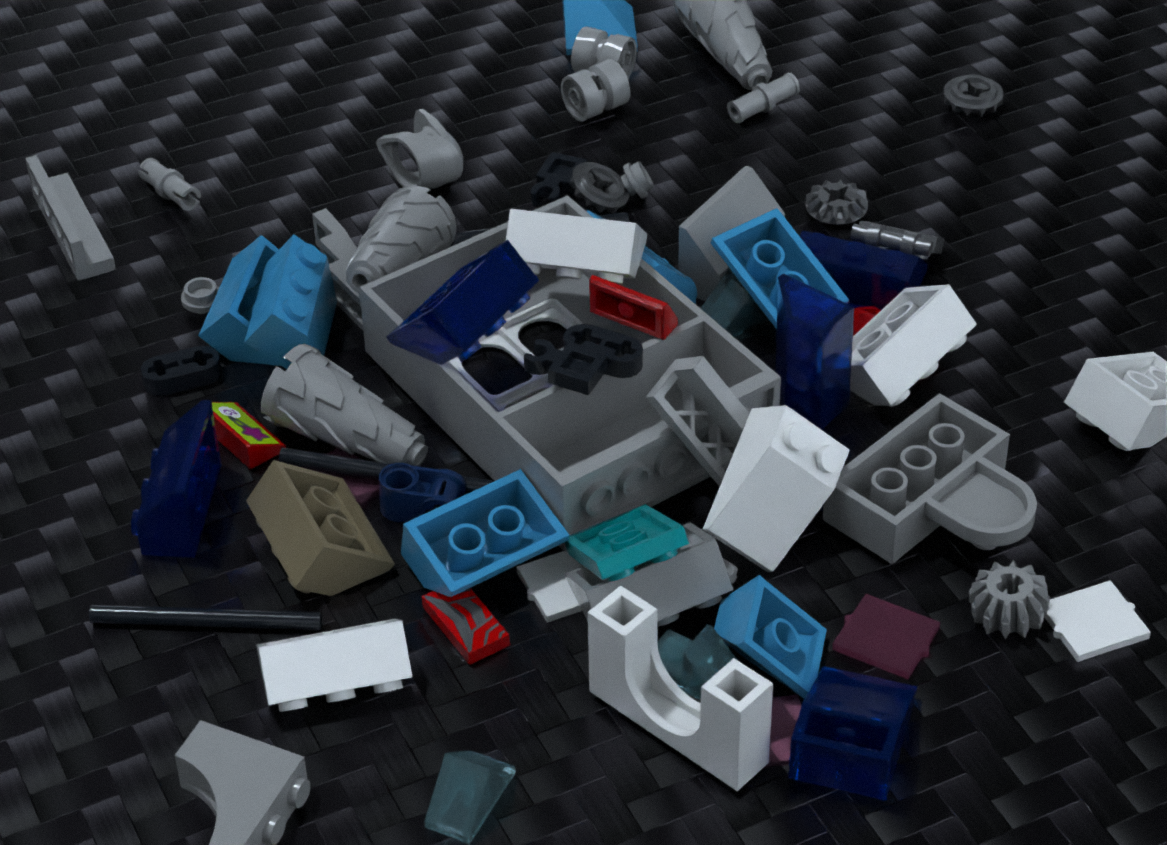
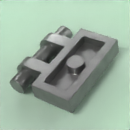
[851,220,944,260]

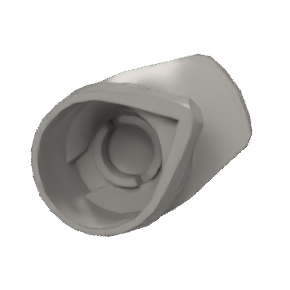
[376,109,464,189]

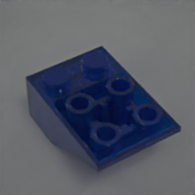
[789,666,918,800]

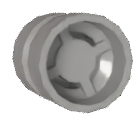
[571,26,637,79]
[561,59,630,122]

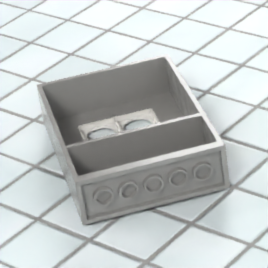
[359,195,781,552]

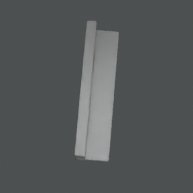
[25,155,116,281]
[645,356,750,487]

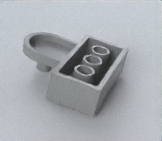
[823,393,1037,564]

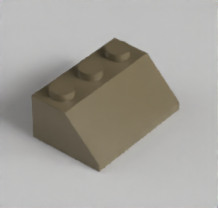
[246,460,395,596]

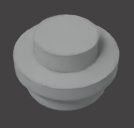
[621,161,654,199]
[181,277,219,314]

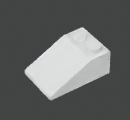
[1064,352,1167,451]
[702,405,850,572]

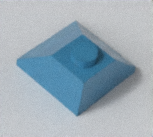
[563,0,638,55]
[713,575,827,701]

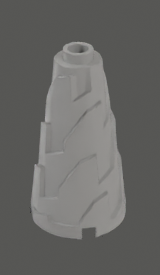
[674,0,772,90]
[346,186,457,294]
[261,344,428,467]

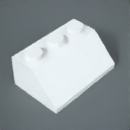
[503,209,647,284]
[821,284,977,407]
[256,619,412,712]

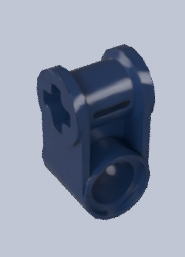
[379,463,467,522]

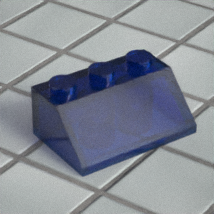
[800,230,927,310]
[386,240,539,365]
[776,273,854,430]
[131,400,221,558]

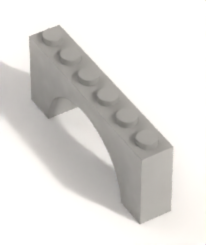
[175,720,311,845]

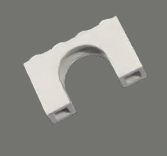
[588,585,773,791]

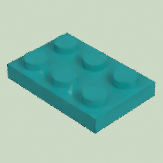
[564,504,690,581]

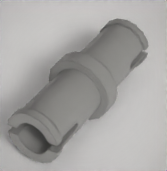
[727,73,800,123]
[138,158,201,211]

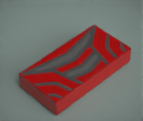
[422,588,510,665]

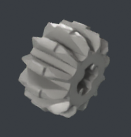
[969,559,1050,640]

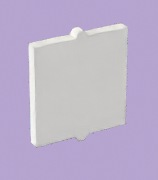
[517,551,583,623]
[1044,580,1151,662]

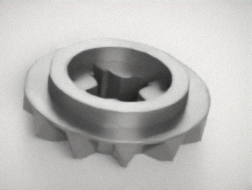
[944,75,1003,116]
[569,162,629,214]
[806,179,868,224]

